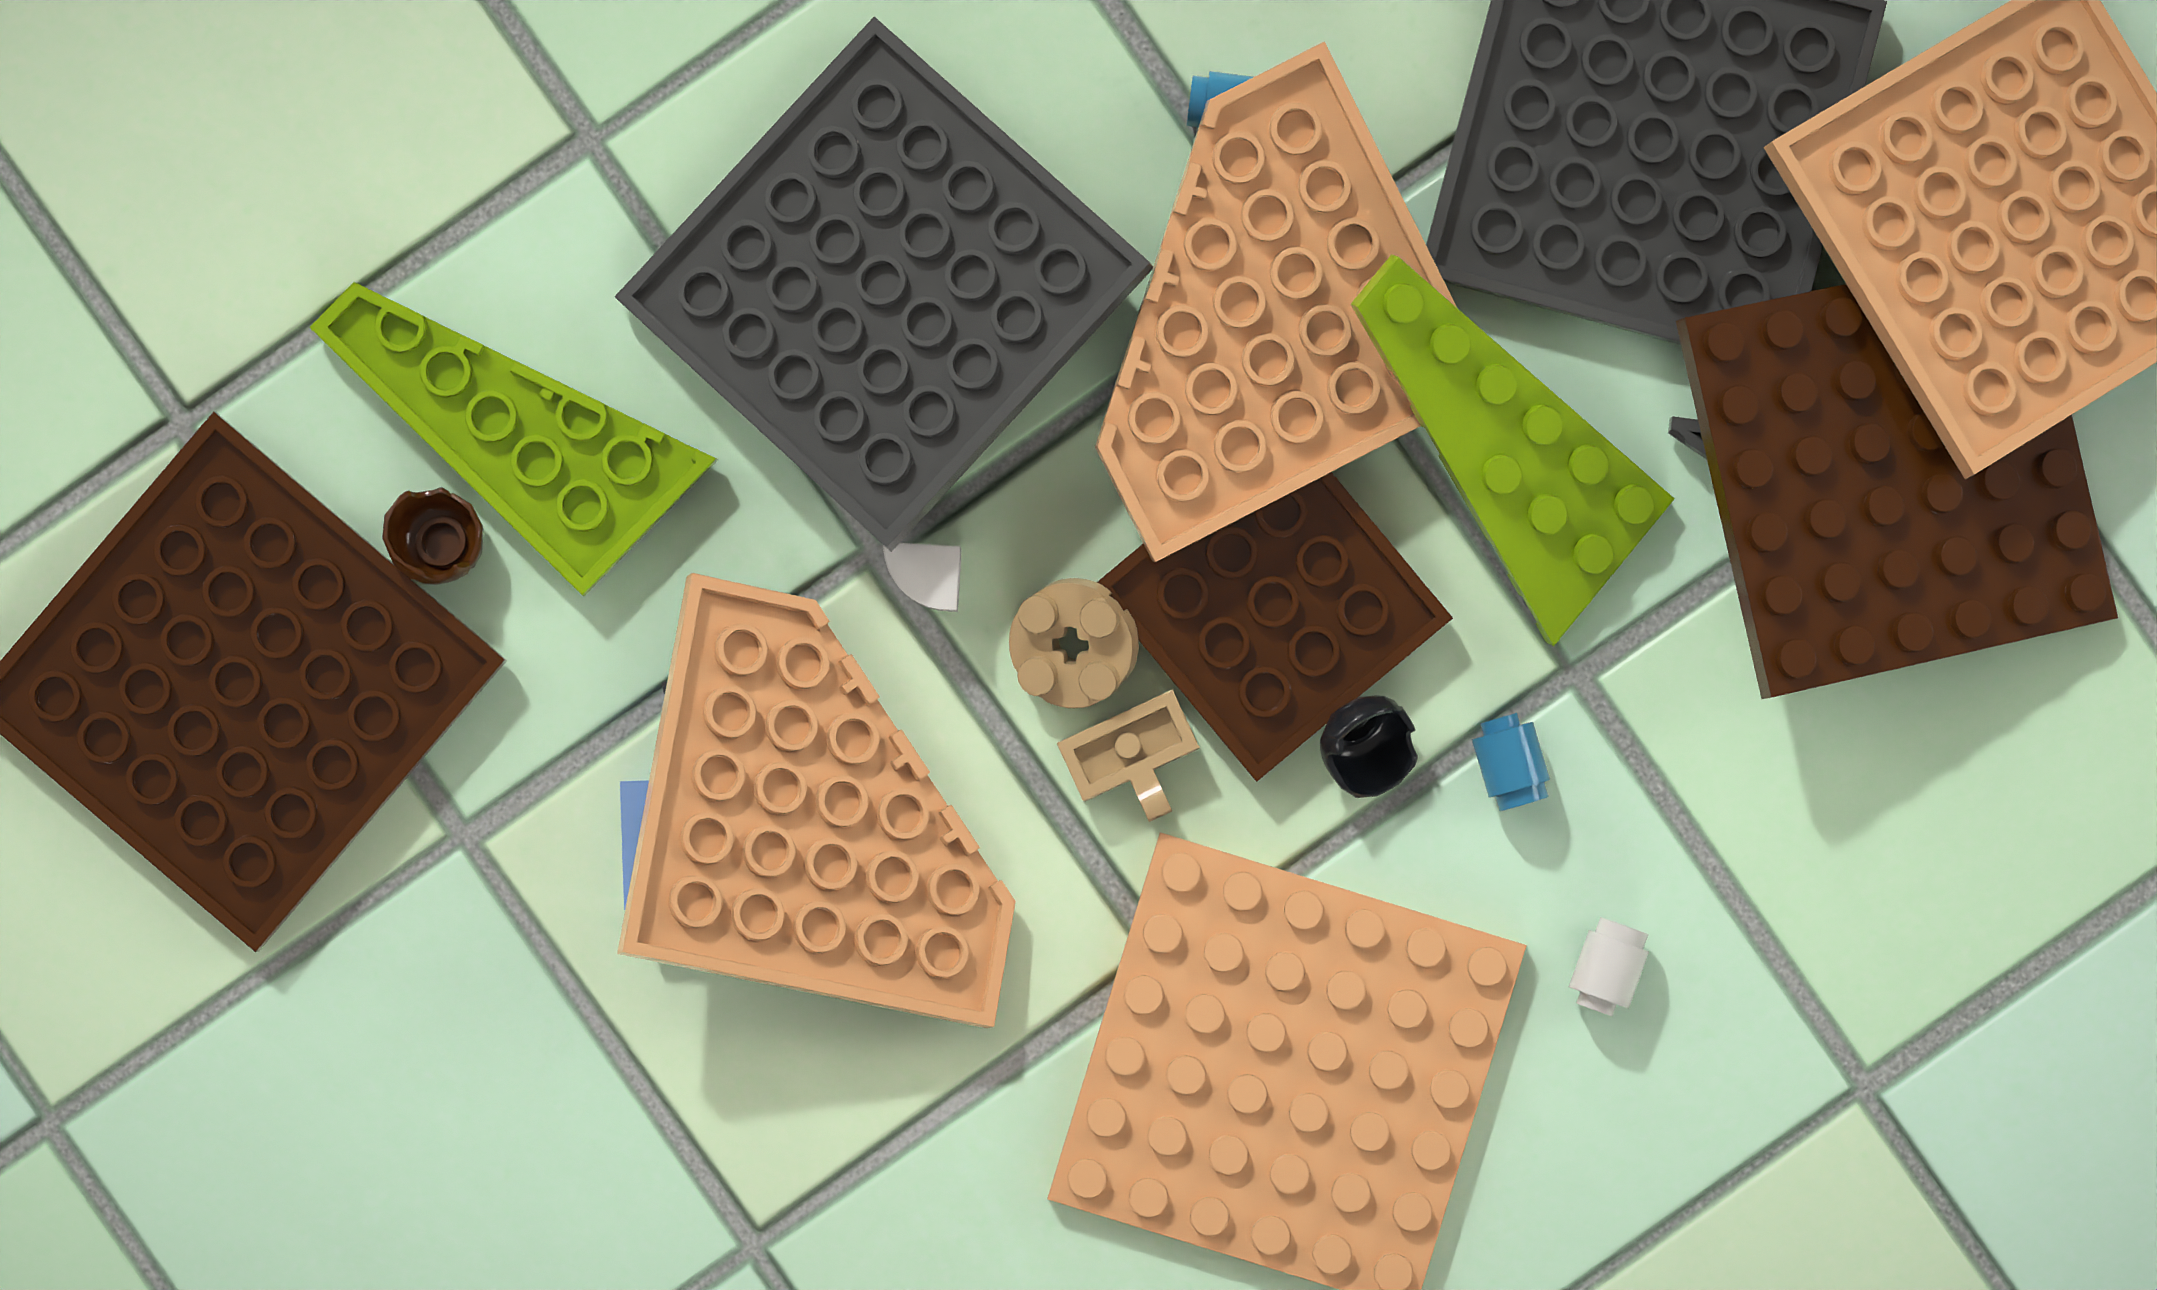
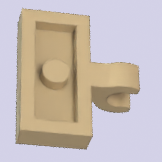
[1057,689,1200,822]

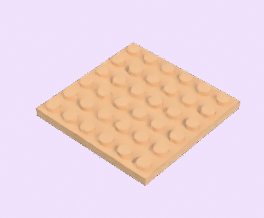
[1763,0,2157,479]
[1047,832,1527,1290]

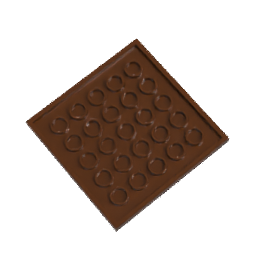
[1676,284,2118,700]
[0,411,507,952]

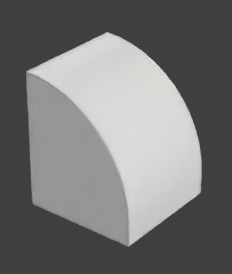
[883,543,962,612]

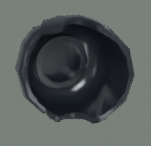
[1320,695,1418,798]

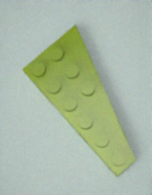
[1351,254,1675,646]
[309,282,718,596]

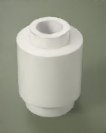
[1568,917,1649,1016]

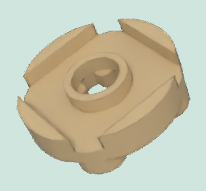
[1009,578,1139,708]

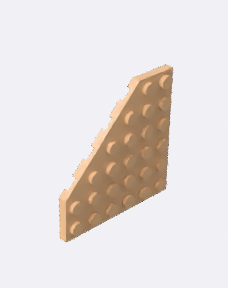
[1095,41,1457,562]
[617,573,1016,1028]

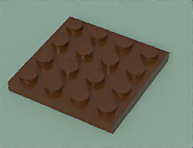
[1097,472,1453,782]

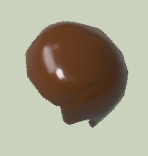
[382,487,484,585]

